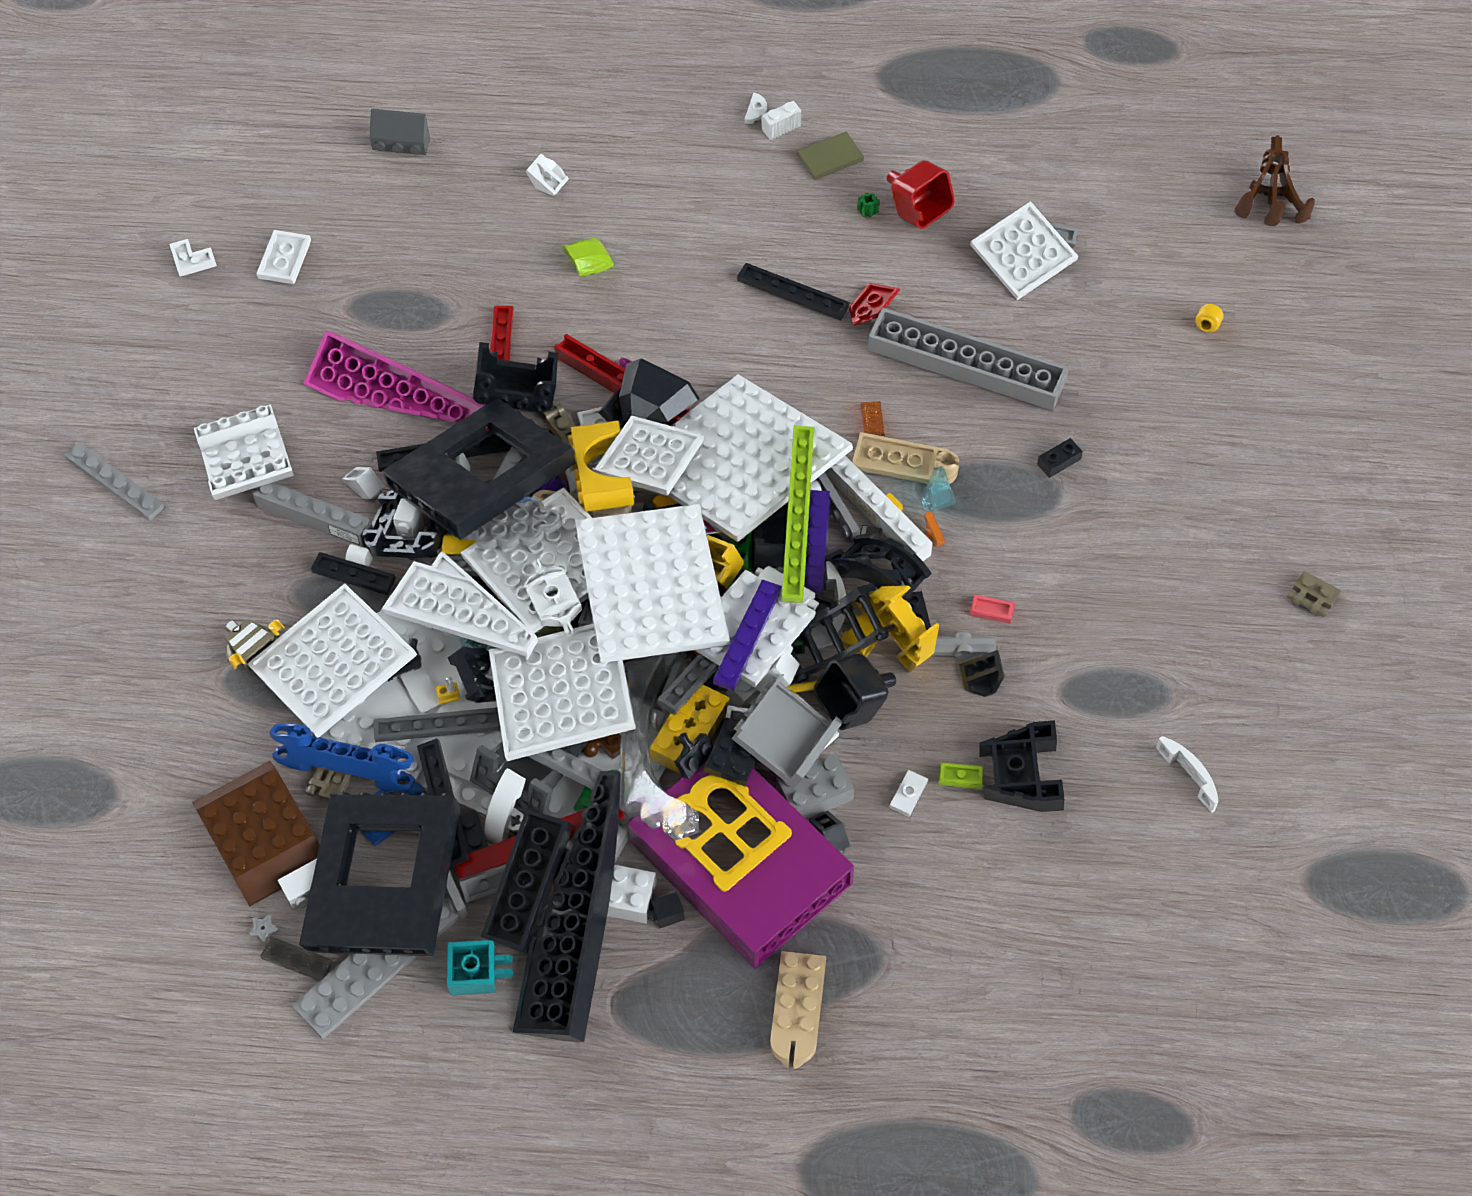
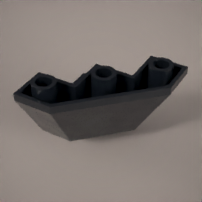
[619,358,700,424]

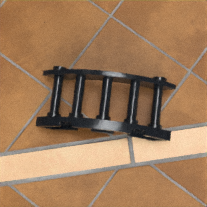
[791,583,895,683]

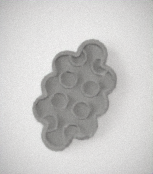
[463,500,562,549]

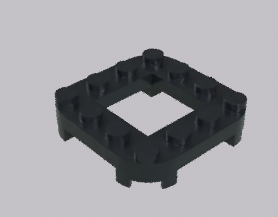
[362,490,448,558]

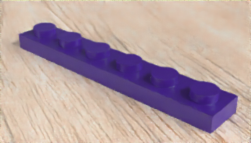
[713,579,782,691]

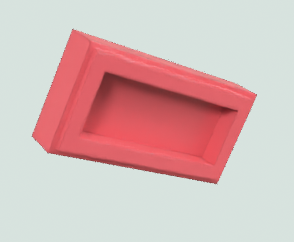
[970,594,1015,624]

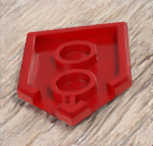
[849,283,900,326]

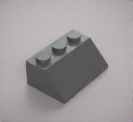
[369,108,431,155]

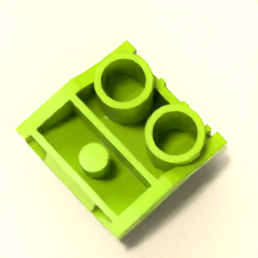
[562,237,614,277]

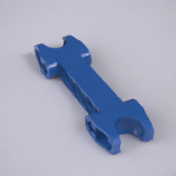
[270,723,415,792]

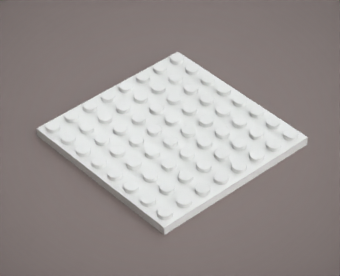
[668,374,853,542]

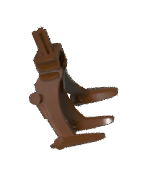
[1234,135,1315,226]

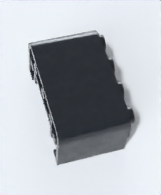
[473,342,558,412]

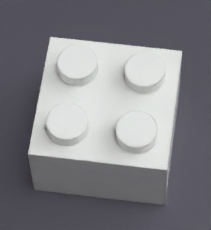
[607,865,657,924]

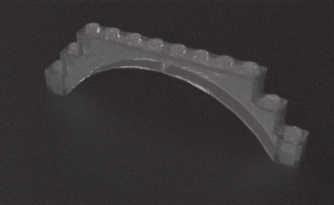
[619,651,699,841]

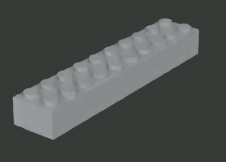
[868,308,1068,411]

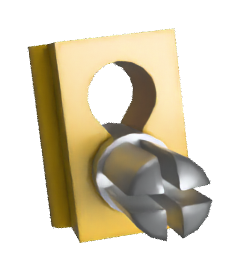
[436,677,461,704]

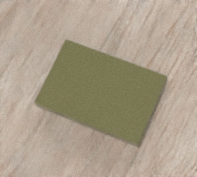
[797,131,864,180]

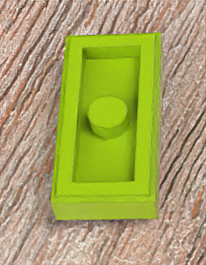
[938,762,984,790]

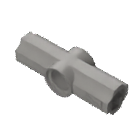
[932,632,996,660]

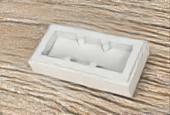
[889,770,928,817]

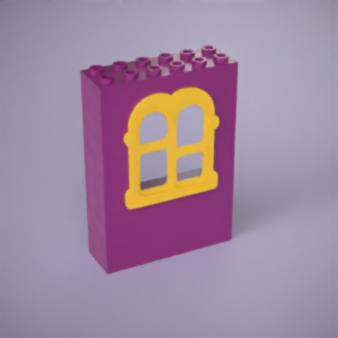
[627,759,854,969]

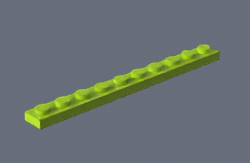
[781,425,814,603]

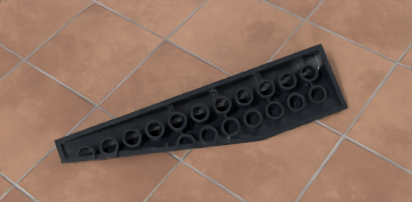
[513,771,621,1042]

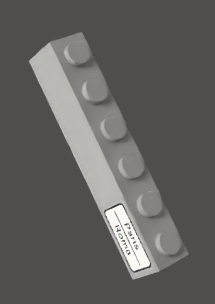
[253,482,371,547]

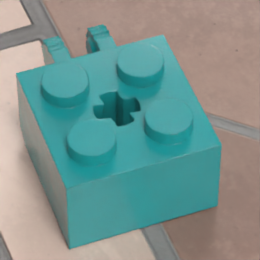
[447,940,513,995]

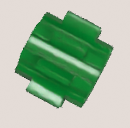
[857,192,880,218]

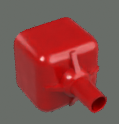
[887,160,955,229]

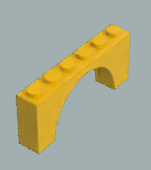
[568,421,634,512]

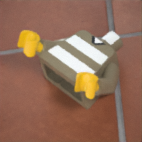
[225,620,285,670]

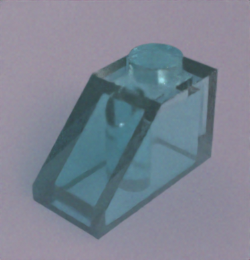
[922,465,956,512]

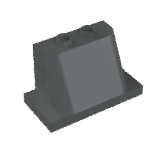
[470,741,564,815]

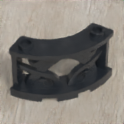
[832,534,932,601]
[448,646,496,703]

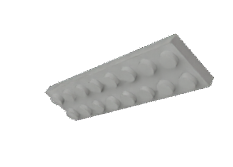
[292,900,460,1039]

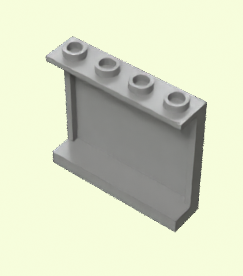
[731,674,842,788]

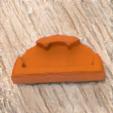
[924,512,945,547]

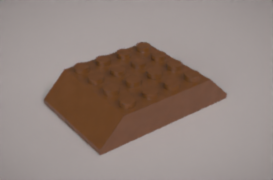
[192,761,320,907]

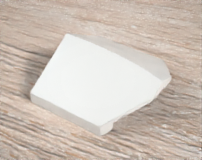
[525,154,569,196]

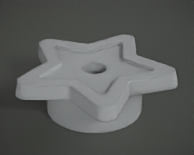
[249,915,278,943]

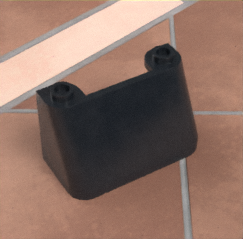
[752,502,810,572]

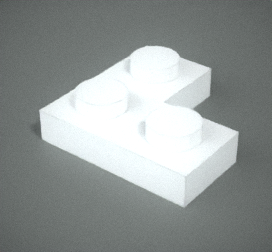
[170,239,217,277]

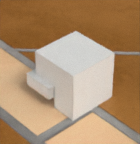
[756,645,800,693]

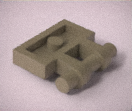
[1287,571,1341,617]
[306,766,353,801]

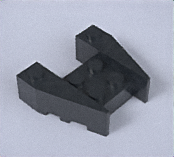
[979,720,1065,812]

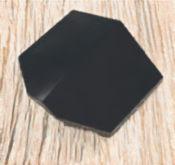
[959,650,1005,697]

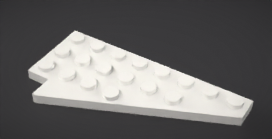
[382,552,538,657]

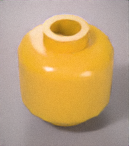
[1195,304,1223,333]

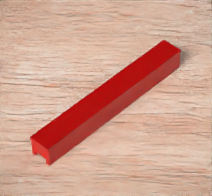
[554,334,690,426]

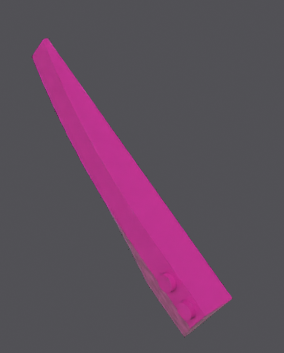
[304,330,487,428]

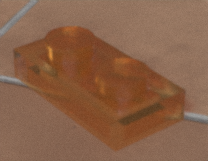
[861,401,885,437]

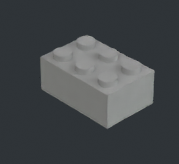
[776,753,854,819]

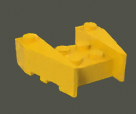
[858,586,939,673]

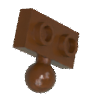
[582,733,629,760]

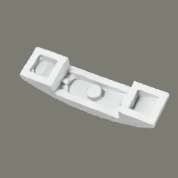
[824,561,846,643]
[1156,736,1218,813]
[484,768,526,844]

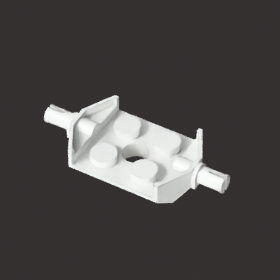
[524,559,582,636]

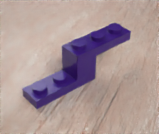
[804,490,830,593]

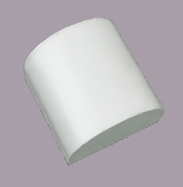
[346,544,373,566]

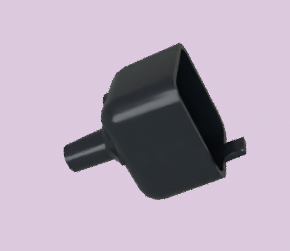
[814,654,896,730]

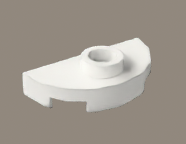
[745,92,767,124]

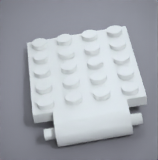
[695,566,819,687]

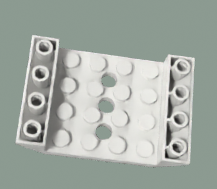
[194,404,294,500]

